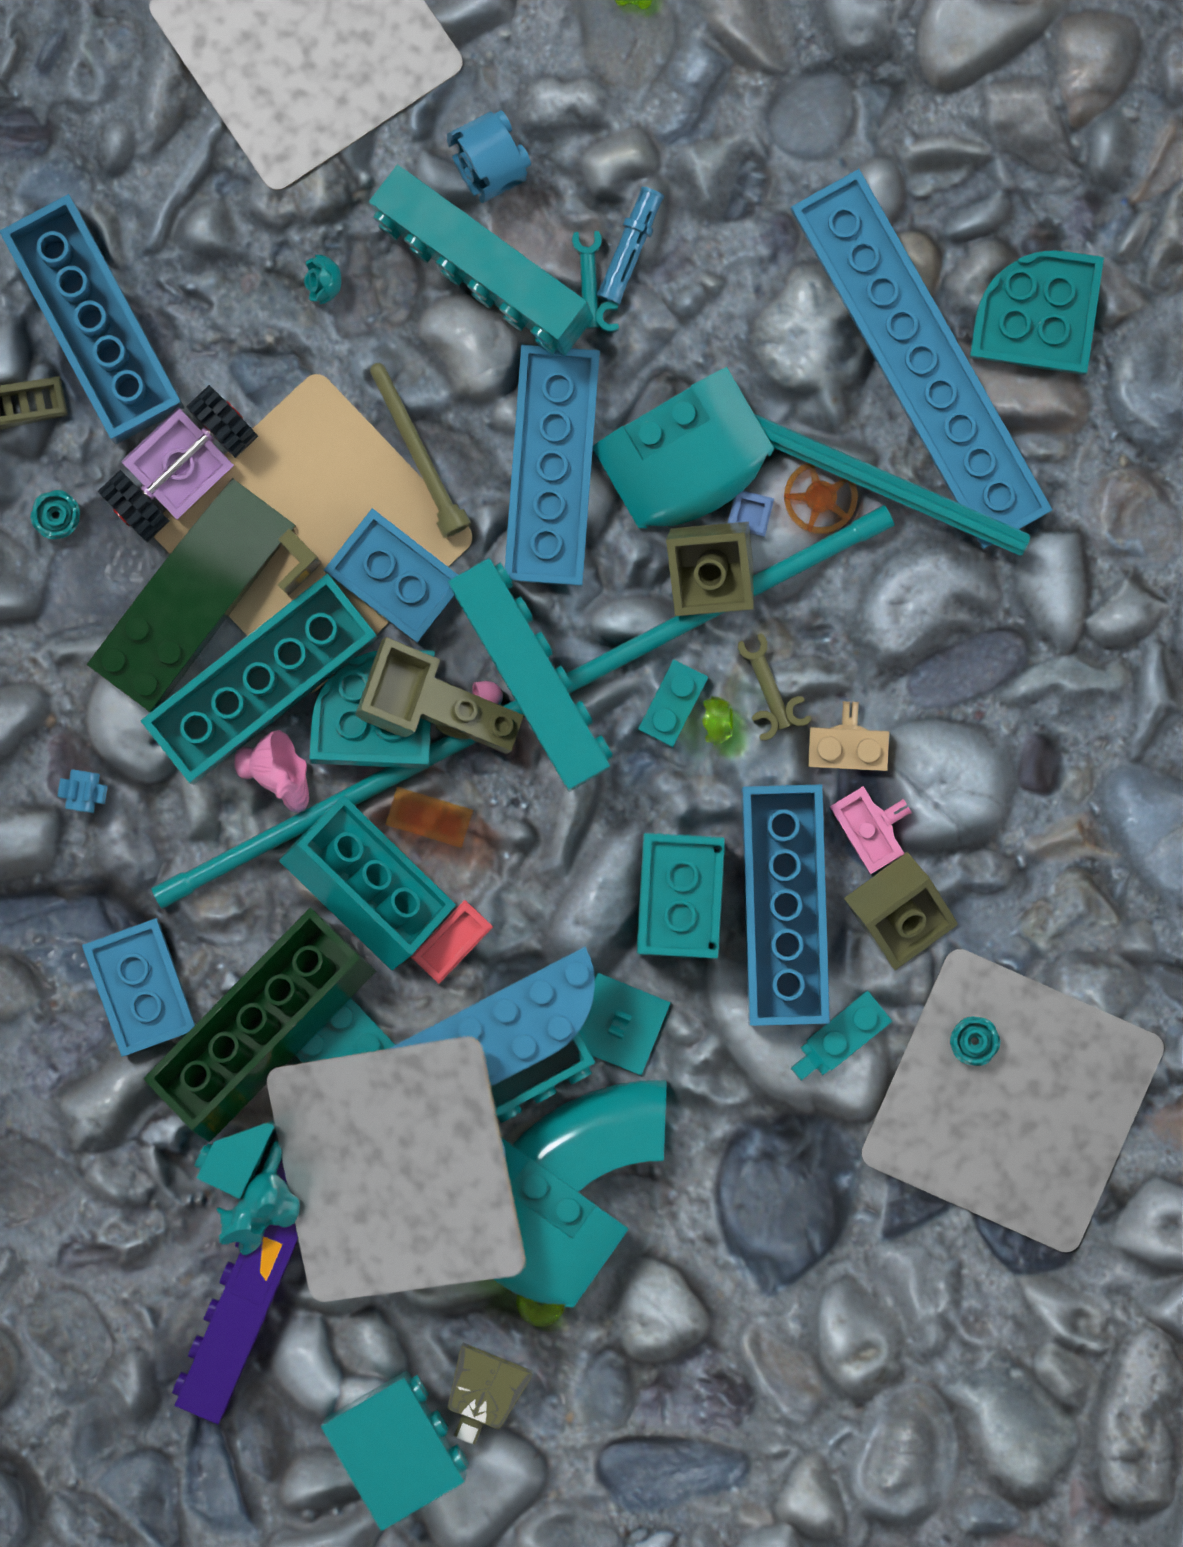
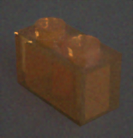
[386,787,475,849]

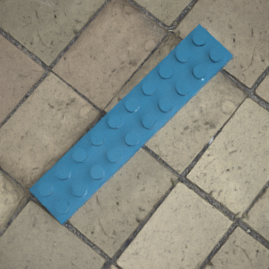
[790,169,1053,549]

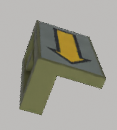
[277,528,322,595]

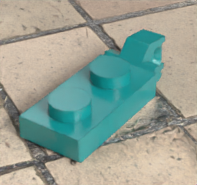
[791,990,892,1081]

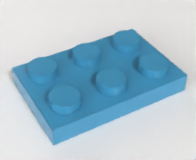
[324,508,458,643]
[82,918,196,1057]

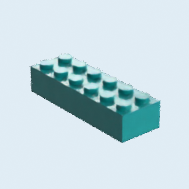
[369,164,594,356]
[448,557,613,792]
[140,573,379,785]

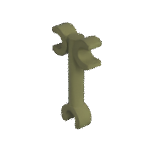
[738,633,812,741]

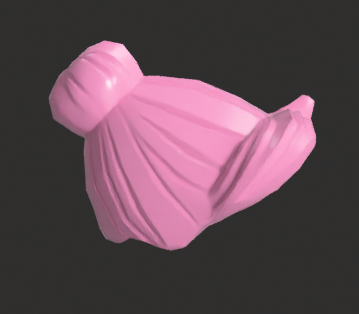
[234,730,309,813]

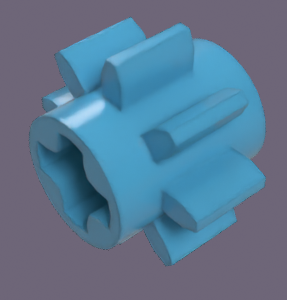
[57,769,108,813]

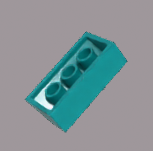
[279,795,456,971]

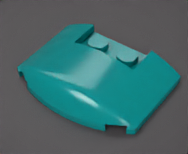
[593,367,774,528]
[493,1137,629,1307]

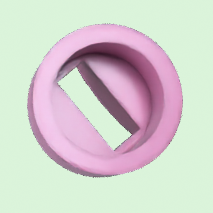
[472,681,503,705]

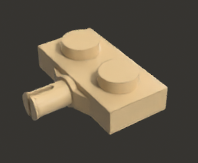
[808,701,889,771]

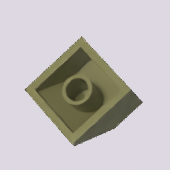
[666,521,754,616]
[844,852,958,970]

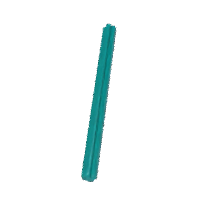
[755,414,1031,555]

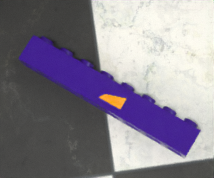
[172,1159,299,1424]

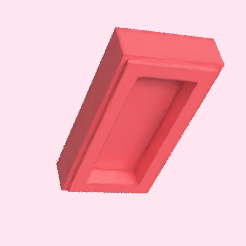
[411,900,493,984]

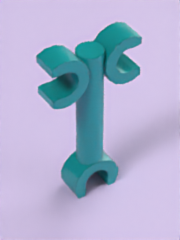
[572,231,619,333]

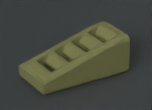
[0,376,67,430]

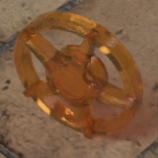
[784,462,858,534]

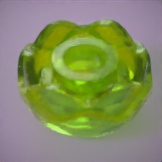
[702,696,734,746]
[516,1294,565,1327]

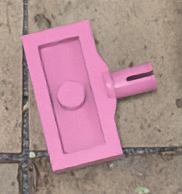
[829,786,912,874]

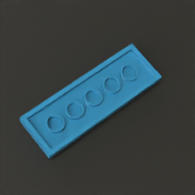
[505,345,600,587]

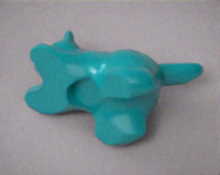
[216,1141,300,1255]

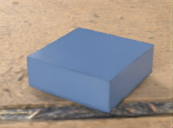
[728,491,774,538]

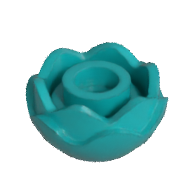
[304,254,341,305]
[30,490,80,539]
[950,1016,1000,1066]

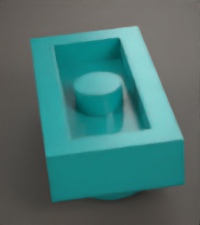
[638,659,708,748]

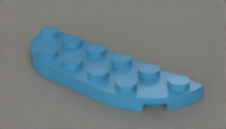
[388,947,595,1087]

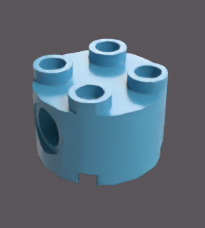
[447,110,531,203]

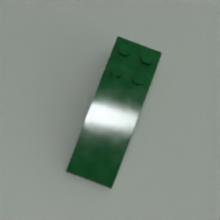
[86,478,296,712]

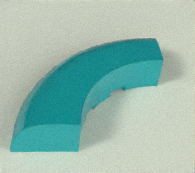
[512,1080,666,1192]

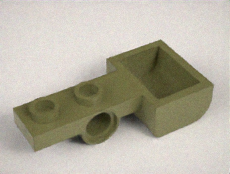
[356,637,524,754]

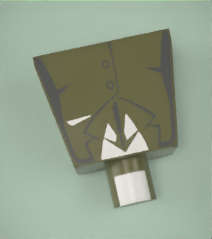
[447,1342,533,1444]

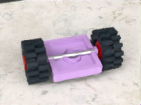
[98,385,258,542]

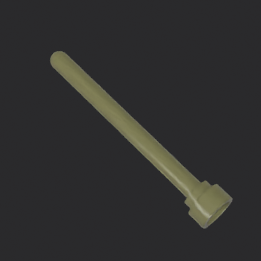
[370,363,471,538]

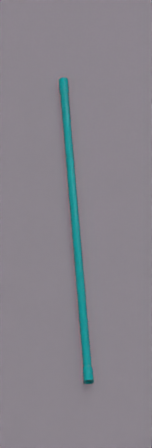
[151,505,895,909]

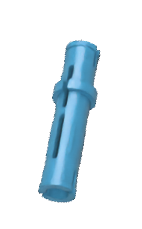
[597,186,665,305]

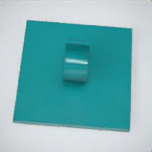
[579,973,671,1075]

